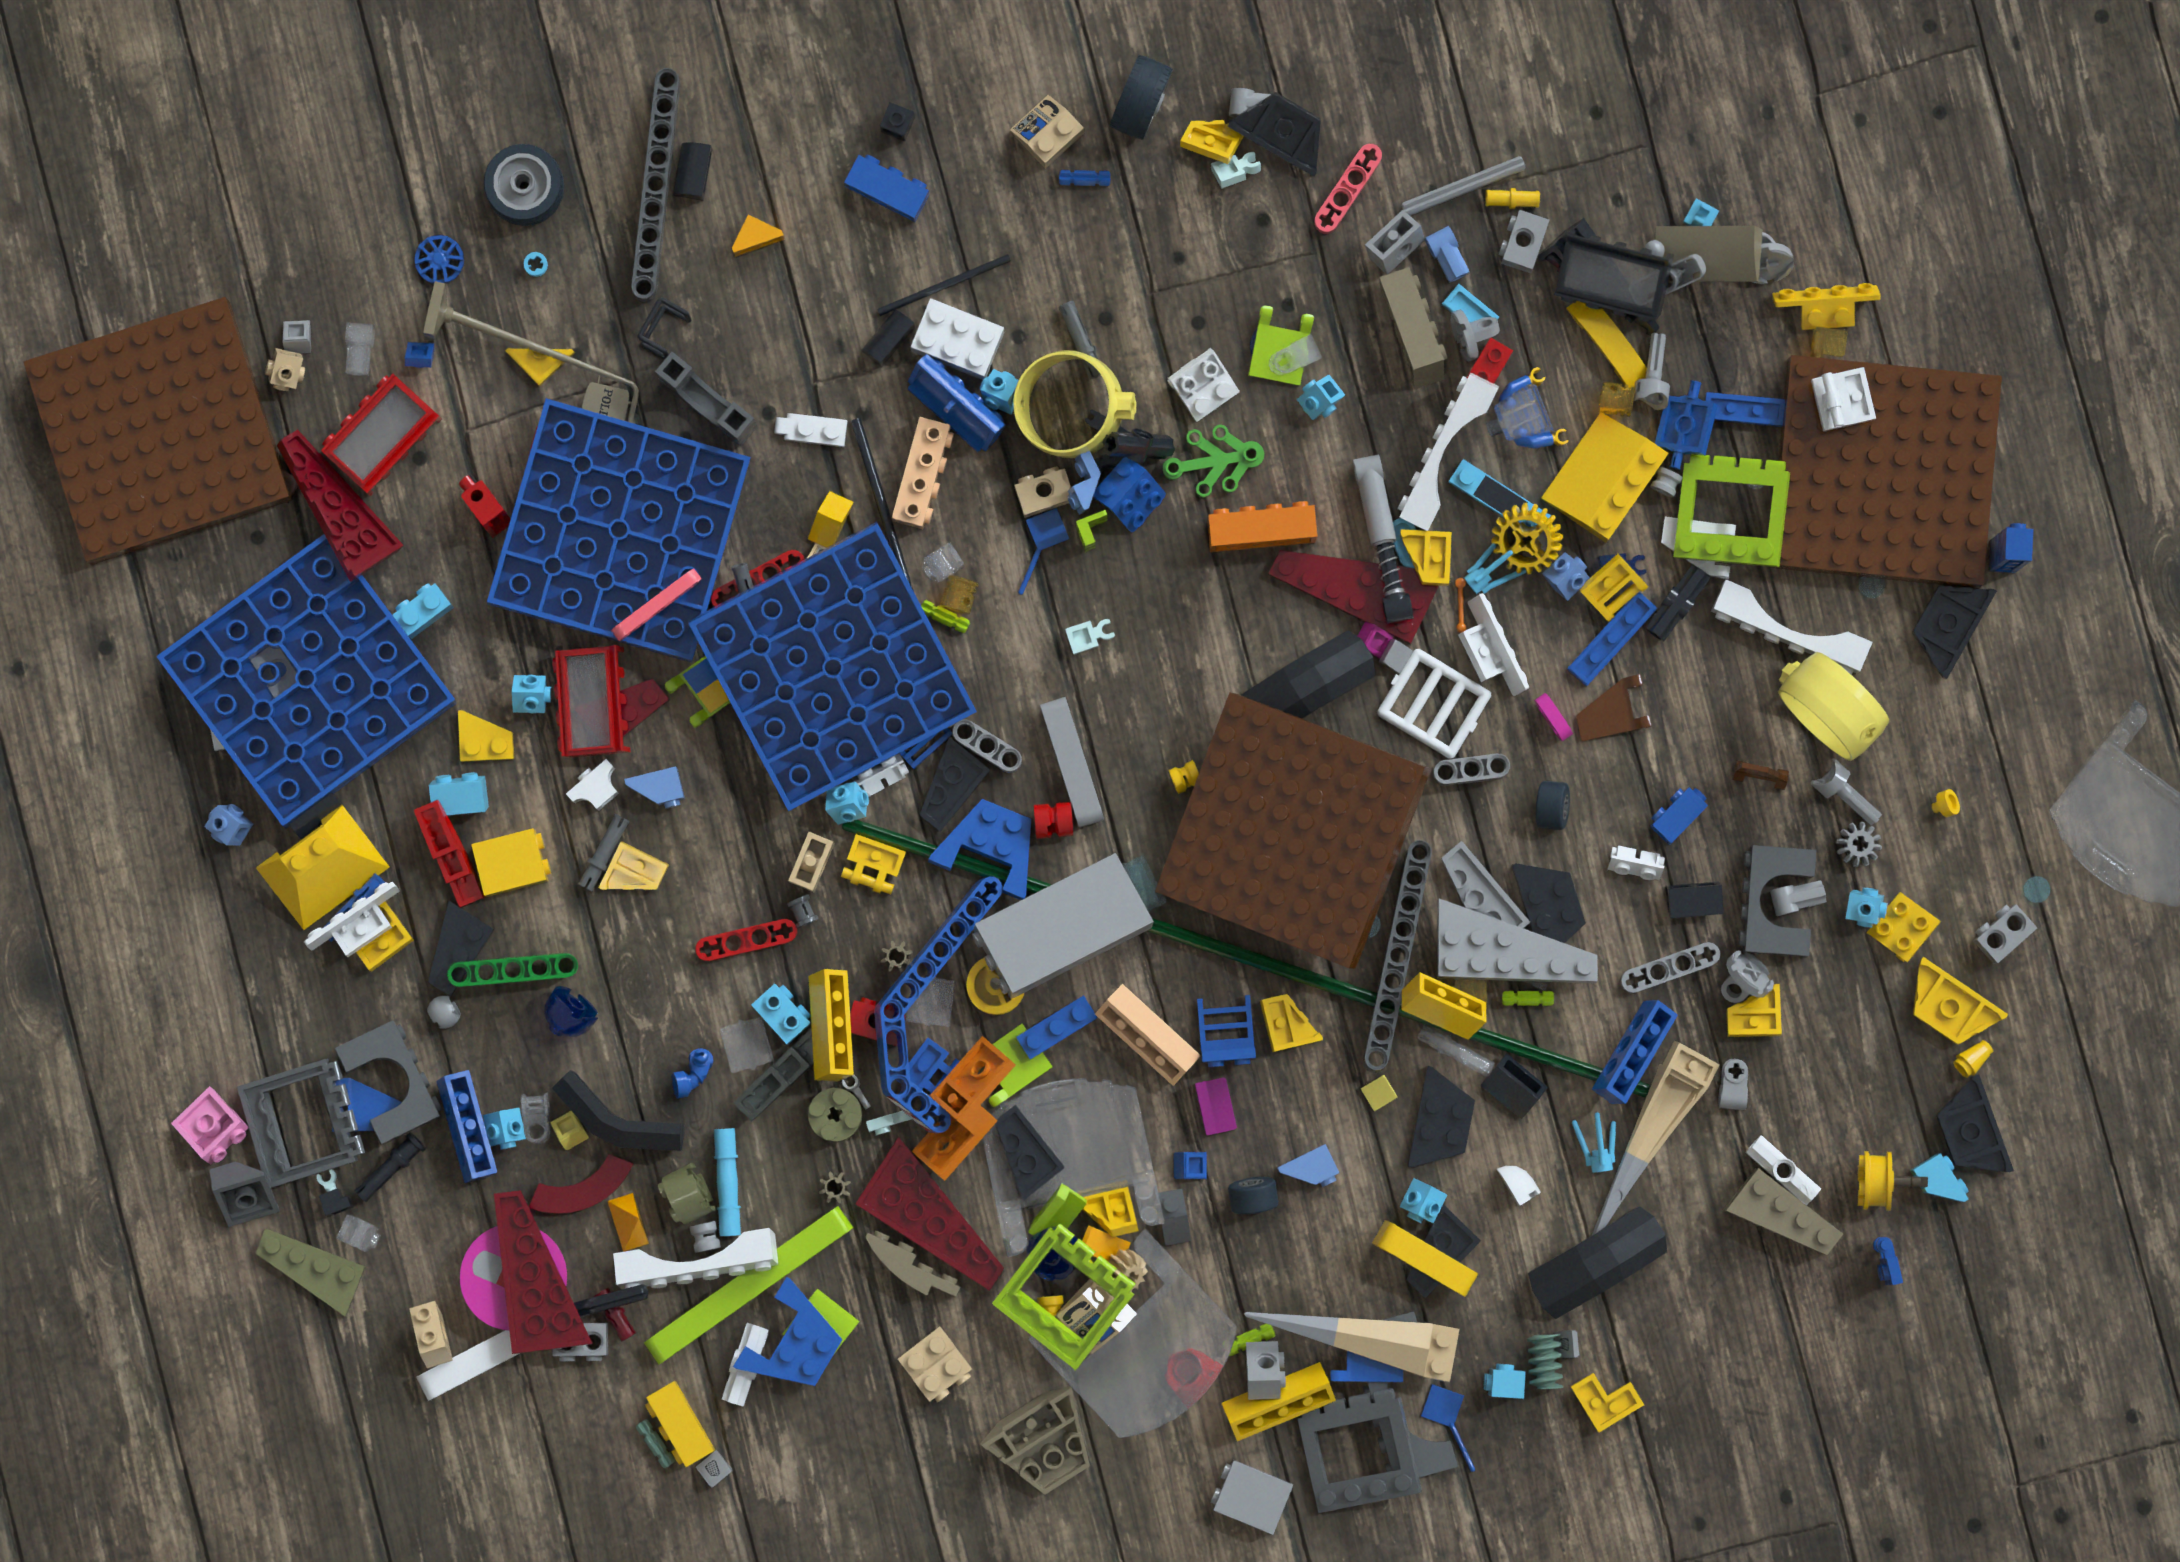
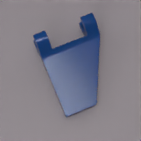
[332,1078,402,1132]
[1330,1351,1403,1382]

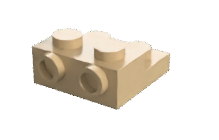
[898,1327,972,1403]

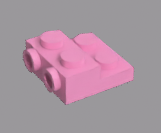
[171,1086,249,1165]

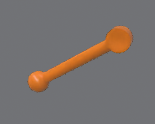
[1455,578,1467,633]

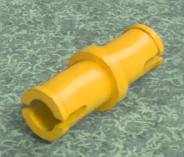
[1485,188,1540,209]

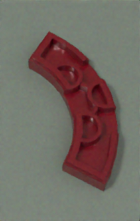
[529,1154,633,1214]

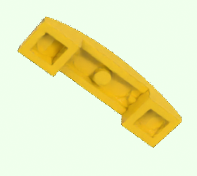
[1566,301,1647,392]

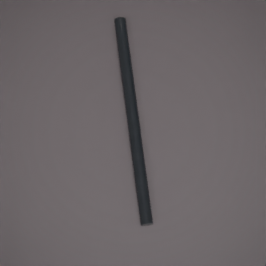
[877,254,1011,316]

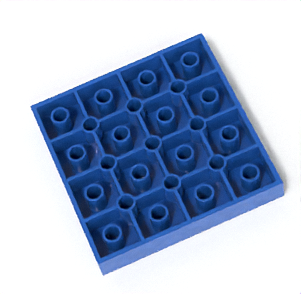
[487,398,751,663]
[688,522,977,811]
[156,534,457,829]

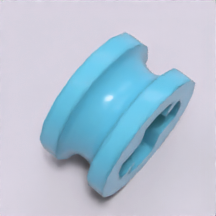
[524,252,548,277]

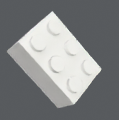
[911,298,1004,380]

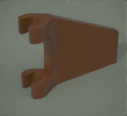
[1576,674,1652,742]
[1732,760,1789,790]

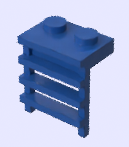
[1197,995,1256,1067]

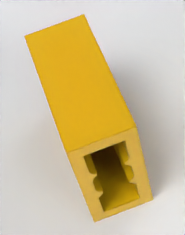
[471,828,551,897]

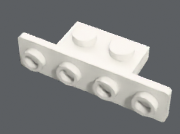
[1458,593,1529,696]
[304,882,400,957]

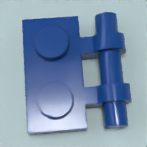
[897,1038,960,1102]
[1873,1237,1903,1285]

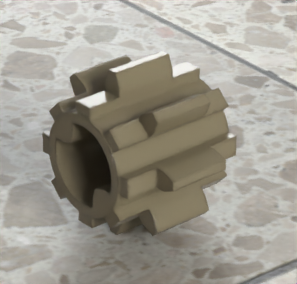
[881,941,913,973]
[819,1171,851,1204]

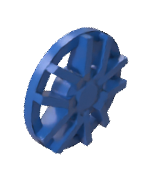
[415,235,464,284]

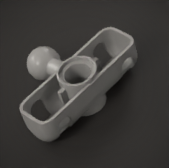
[1629,240,1706,305]

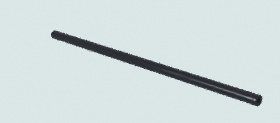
[851,418,914,591]

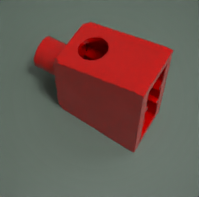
[459,475,511,538]

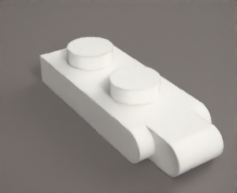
[774,413,848,447]

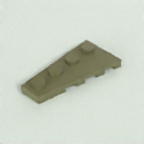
[256,1228,366,1317]

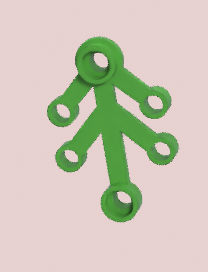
[1163,425,1264,498]

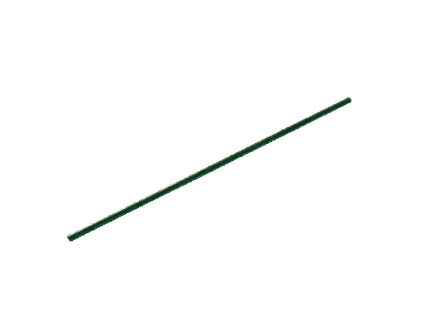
[842,820,1650,1097]

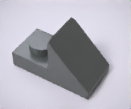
[1156,1189,1192,1246]

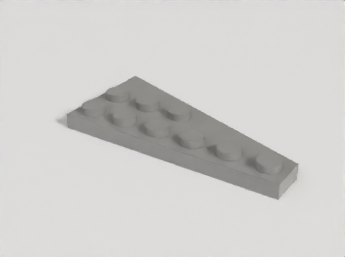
[1437,899,1598,983]

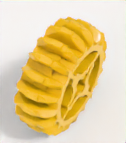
[1491,503,1563,575]

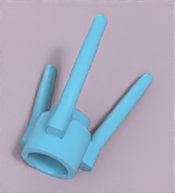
[1464,543,1527,594]
[1572,1112,1616,1173]

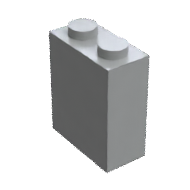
[1210,1459,1293,1535]

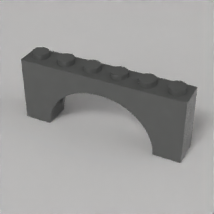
[1363,1311,1458,1478]

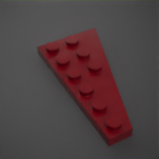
[494,1190,593,1354]

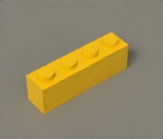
[808,969,854,1081]
[1221,1362,1336,1441]

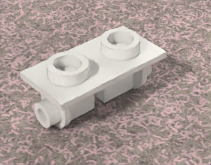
[852,754,909,797]
[1607,845,1665,880]

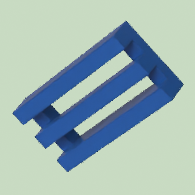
[899,728,953,769]

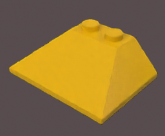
[256,805,390,930]

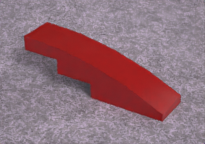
[414,800,486,908]

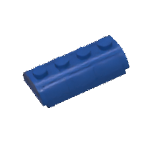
[908,354,1006,452]

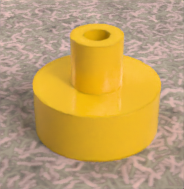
[1932,789,1960,818]

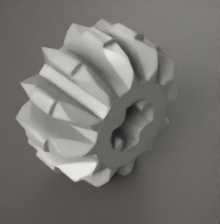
[1836,822,1882,867]

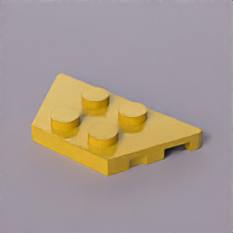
[1913,957,2008,1045]

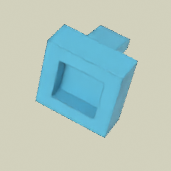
[1683,198,1719,226]

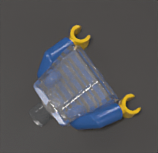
[1486,367,1569,449]

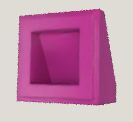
[1358,622,1394,659]

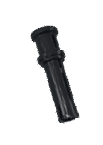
[354,1132,426,1202]

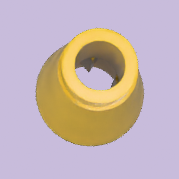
[1953,1040,1993,1078]

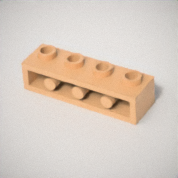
[892,417,954,529]
[1095,984,1201,1086]

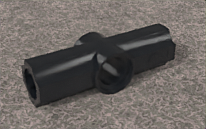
[1102,428,1175,463]
[1646,564,1711,642]

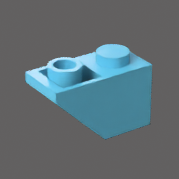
[1910,1153,1969,1202]

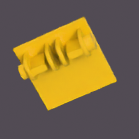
[1867,892,1941,963]

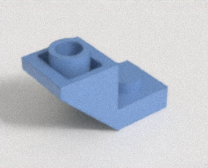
[1068,451,1101,515]

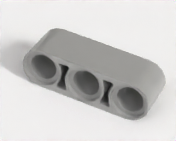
[953,719,1022,773]
[1432,754,1510,786]

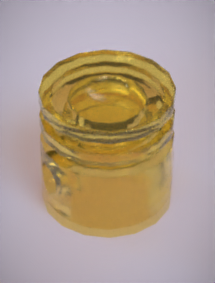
[1598,381,1635,417]
[940,575,979,615]

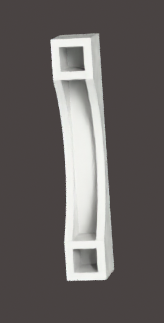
[1398,373,1499,531]
[1711,580,1872,675]
[613,1228,778,1289]

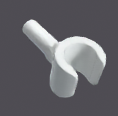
[842,1075,871,1110]

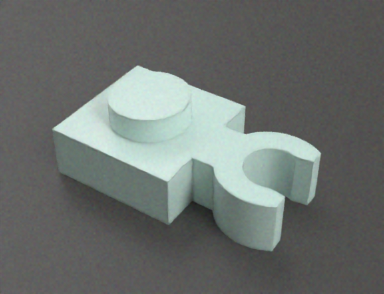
[1211,152,1261,188]
[1065,619,1115,655]
[866,1111,912,1136]

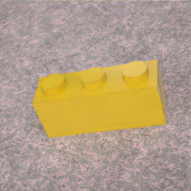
[1402,972,1486,1040]
[645,1381,715,1467]

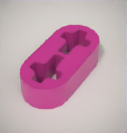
[1534,693,1573,742]

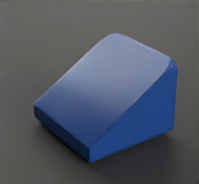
[1174,1152,1207,1179]

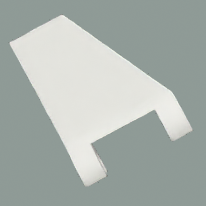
[1661,517,1736,579]

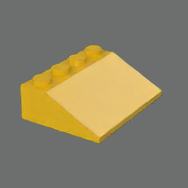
[1541,412,1669,543]

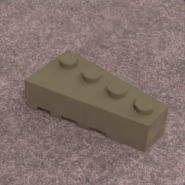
[1379,267,1447,389]
[1723,1168,1843,1255]

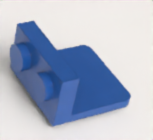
[1093,457,1166,532]

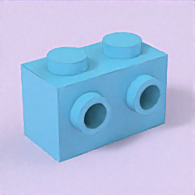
[393,583,454,639]
[429,772,489,815]
[751,984,811,1045]
[1484,1364,1525,1399]

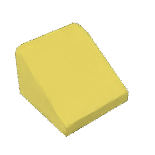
[1361,1075,1398,1111]
[550,1111,589,1150]

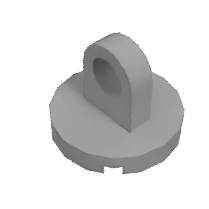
[1753,232,1794,284]
[1450,309,1500,362]
[1721,951,1774,1003]

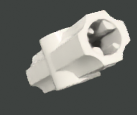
[1745,1135,1821,1205]
[722,1323,769,1406]

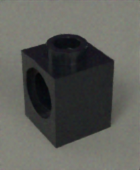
[880,102,915,141]

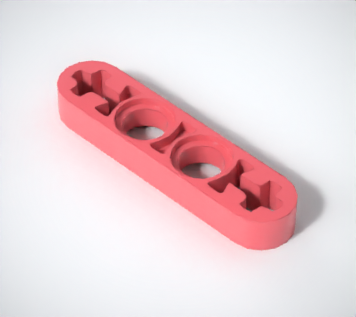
[1314,144,1382,234]
[611,568,702,641]

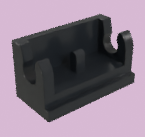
[1666,881,1724,918]

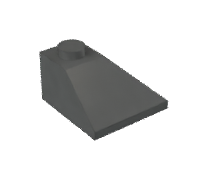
[210,1162,280,1227]

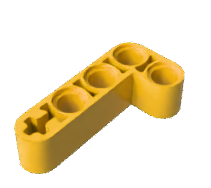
[1372,1220,1478,1297]

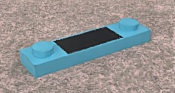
[1449,459,1551,537]

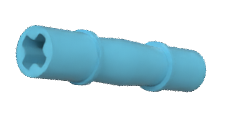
[714,1128,741,1236]

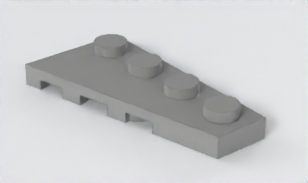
[1441,841,1530,928]

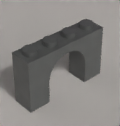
[655,352,757,447]
[1738,845,1816,957]
[335,1020,442,1146]

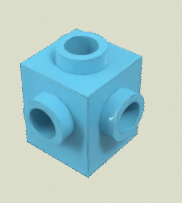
[980,369,1019,414]
[1297,375,1345,420]
[512,675,551,713]
[825,781,869,825]
[1845,888,1888,927]
[483,1108,526,1150]
[1400,1178,1447,1223]

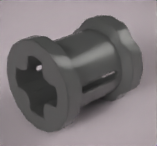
[787,894,819,928]

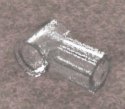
[345,323,375,376]

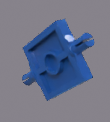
[1655,380,1718,470]

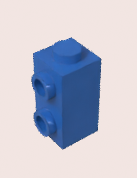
[1650,787,1708,845]

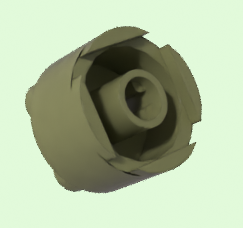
[808,1088,863,1142]
[658,1163,715,1225]

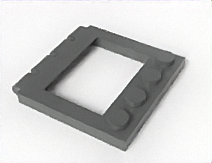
[237,1059,365,1188]
[1298,1388,1422,1513]

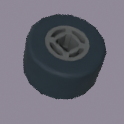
[1536,781,1570,830]
[1228,1177,1278,1214]

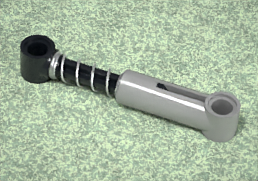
[1353,454,1414,624]

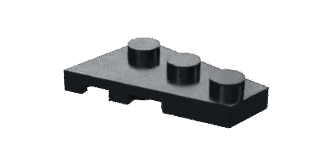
[428,901,495,997]
[995,1105,1065,1201]

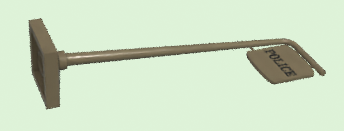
[423,281,639,423]

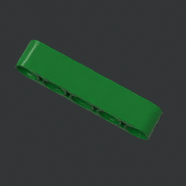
[447,952,578,987]

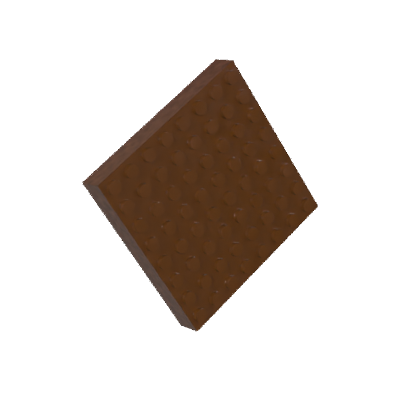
[23,297,293,565]
[1769,355,2002,589]
[1155,692,1431,969]

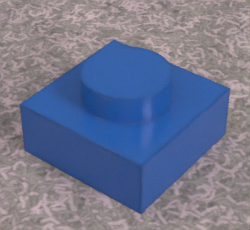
[405,342,435,368]

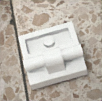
[1167,348,1240,422]
[1811,367,1876,432]

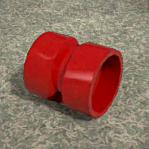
[1034,802,1073,839]

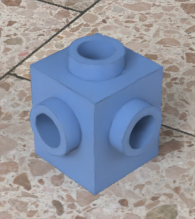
[1542,552,1589,601]
[204,804,253,845]

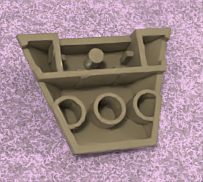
[980,1386,1090,1495]

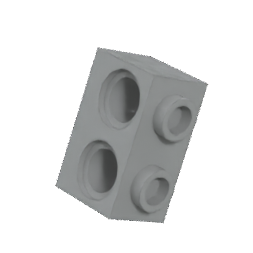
[1973,904,2037,964]
[553,1323,608,1361]

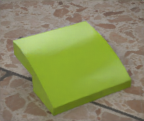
[782,1289,860,1354]

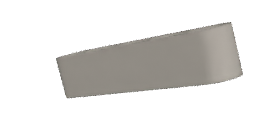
[1040,697,1104,828]

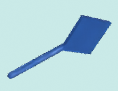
[1018,508,1069,595]
[1421,1384,1475,1472]

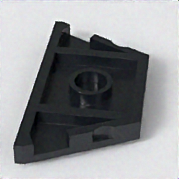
[1227,92,1321,177]
[1912,586,1997,680]
[1511,863,1586,943]
[1408,1066,1475,1167]
[1936,1074,2014,1172]

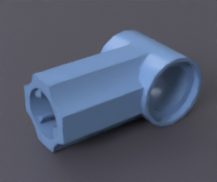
[1425,226,1470,283]

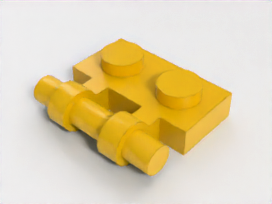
[841,834,906,895]

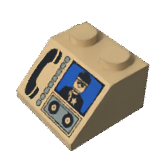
[1010,95,1084,169]
[1055,1279,1136,1355]

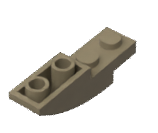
[865,1230,961,1297]

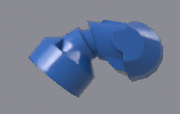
[671,1049,713,1099]

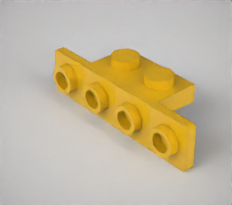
[1772,283,1881,330]

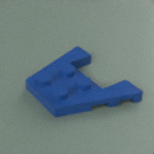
[928,799,1031,900]
[733,1277,842,1386]

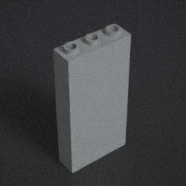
[972,853,1154,999]

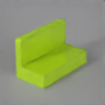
[1076,510,1108,552]
[1028,1183,1087,1238]

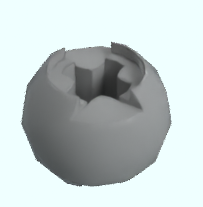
[427,996,461,1029]

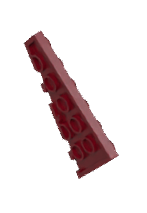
[277,429,403,582]
[1268,550,1439,644]
[856,1137,1004,1291]

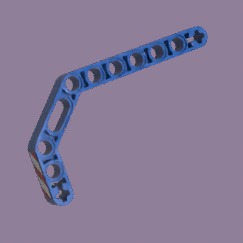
[874,877,1003,1133]

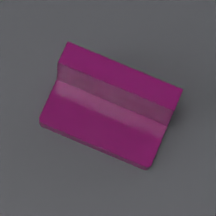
[1195,1078,1237,1136]

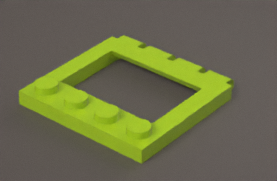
[1673,454,1790,567]
[992,1224,1136,1370]

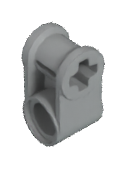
[1718,1059,1748,1110]

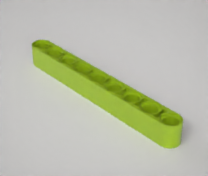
[644,1206,854,1365]

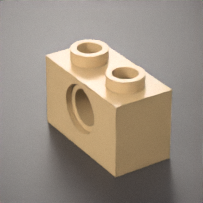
[1015,467,1071,518]
[788,832,835,892]
[409,1301,453,1368]

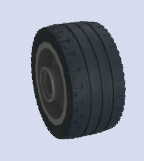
[1109,55,1173,140]
[484,144,564,226]

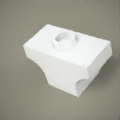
[566,759,619,811]

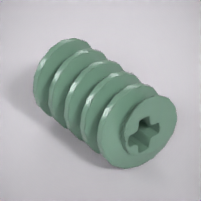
[1527,1334,1563,1389]

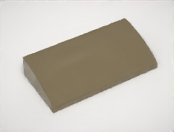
[1656,226,1763,282]

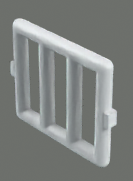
[1377,649,1491,759]

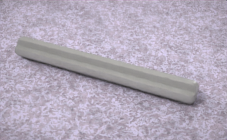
[1401,156,1525,216]

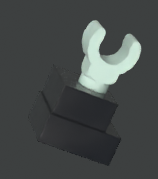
[316,1169,354,1217]

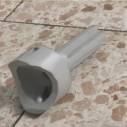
[1633,333,1670,410]
[1811,758,1882,826]

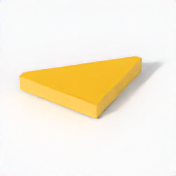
[505,348,575,386]

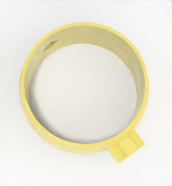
[1013,350,1137,458]
[1778,652,1889,761]

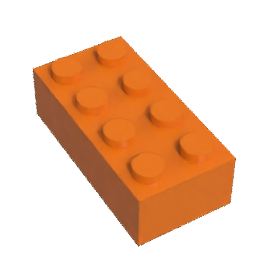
[1207,501,1317,552]

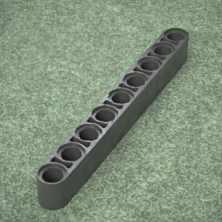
[632,68,680,303]
[1363,840,1432,1073]

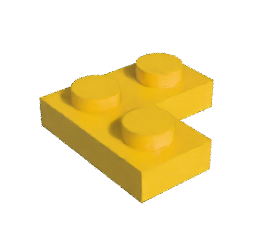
[1570,1373,1644,1433]

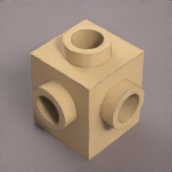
[265,348,305,391]

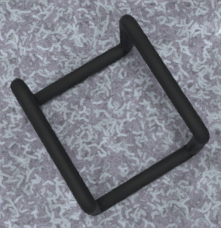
[638,297,692,359]

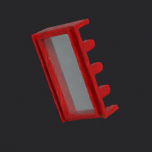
[321,374,442,496]
[552,645,630,758]

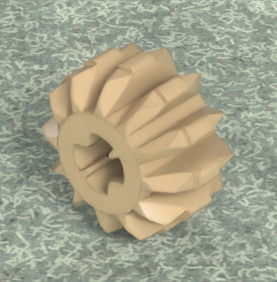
[1109,1249,1148,1292]

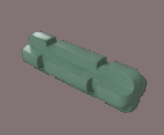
[636,1419,675,1468]

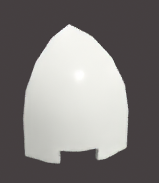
[1497,1166,1541,1206]

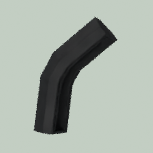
[1241,631,1375,719]
[552,1070,685,1151]
[1528,1206,1667,1319]

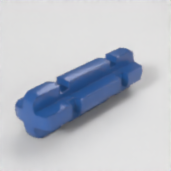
[1059,170,1110,186]

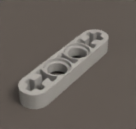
[1620,942,1720,993]

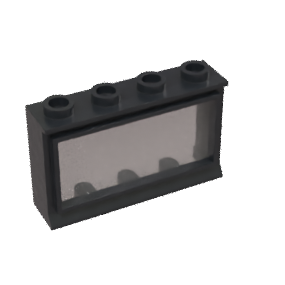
[1554,229,1674,322]

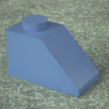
[624,766,685,809]
[1277,1144,1339,1187]

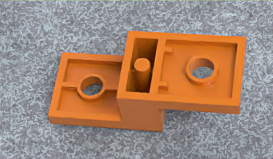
[912,1036,1016,1181]

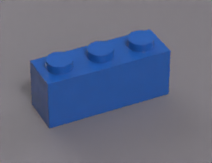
[844,154,930,222]

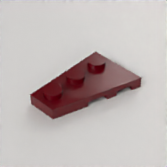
[575,678,670,746]

